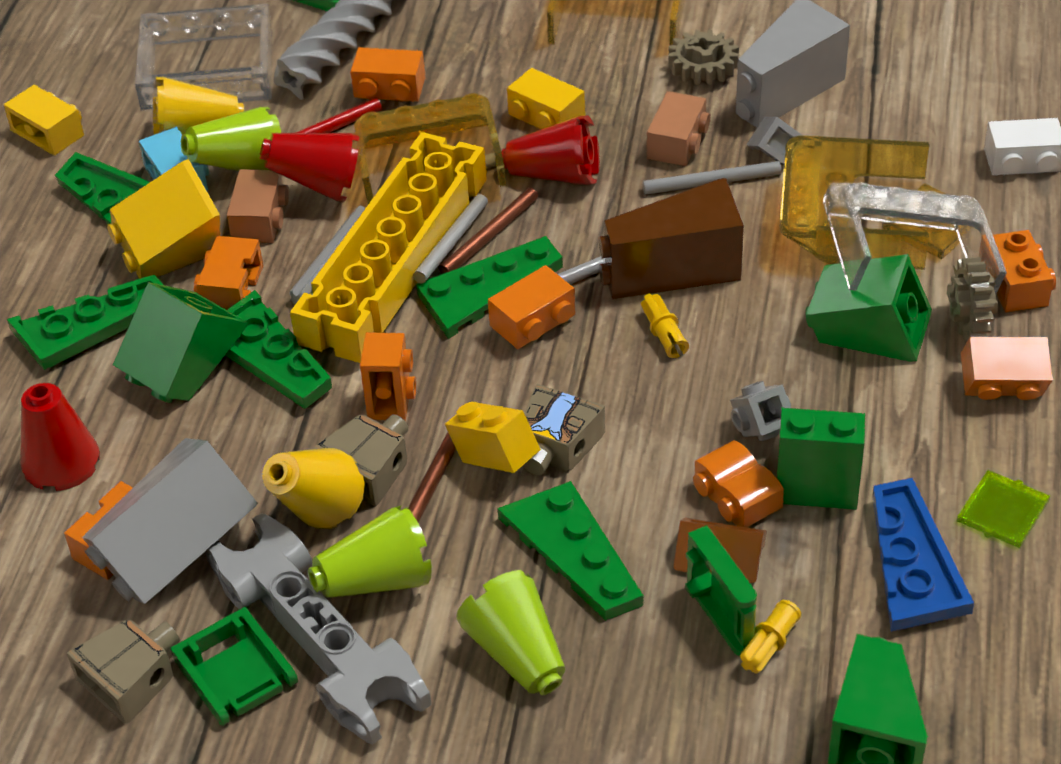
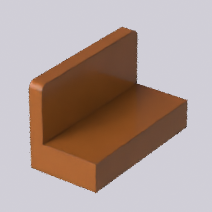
[674,517,767,583]

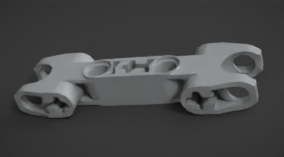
[205,513,431,744]

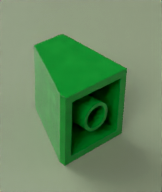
[806,254,932,362]
[113,282,248,403]
[777,408,865,510]
[828,634,928,764]

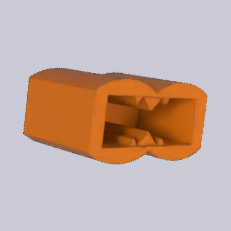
[693,440,784,527]

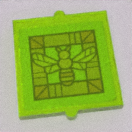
[957,470,1050,548]

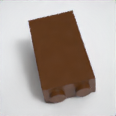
[599,178,744,299]

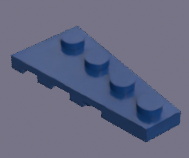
[872,478,974,631]

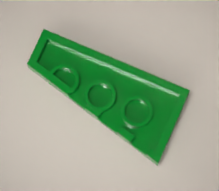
[55,152,150,224]
[416,236,563,339]
[7,275,163,370]
[225,290,332,409]
[497,481,644,621]

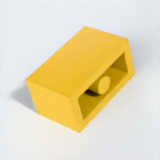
[507,68,585,129]
[3,85,84,156]
[445,402,541,473]

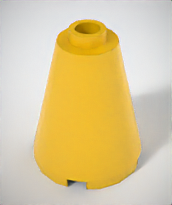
[153,77,244,135]
[262,448,365,529]

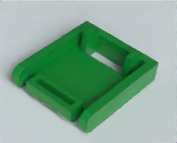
[685,525,757,656]
[170,607,298,726]

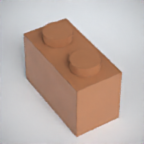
[647,91,711,167]
[227,169,289,243]

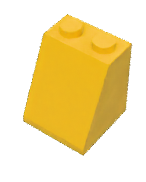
[107,159,220,279]

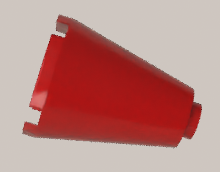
[501,115,600,185]
[259,133,359,203]
[20,383,100,491]

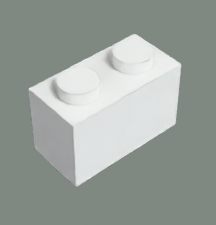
[984,118,1061,175]

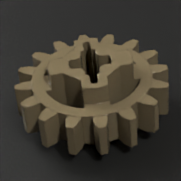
[668,30,739,85]
[947,257,998,340]

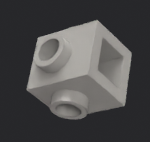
[730,381,791,441]

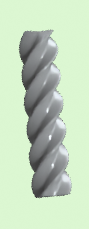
[274,0,392,100]

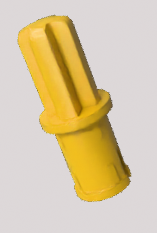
[641,293,689,358]
[740,600,801,673]

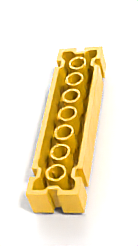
[290,132,487,363]

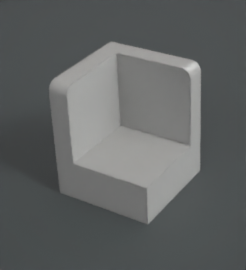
[747,117,804,165]

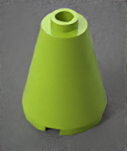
[180,107,282,171]
[308,506,432,598]
[456,570,566,695]

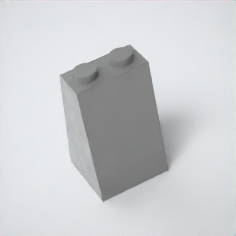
[736,0,850,128]
[82,438,258,604]

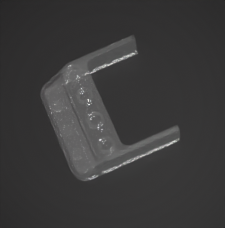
[823,182,1007,295]

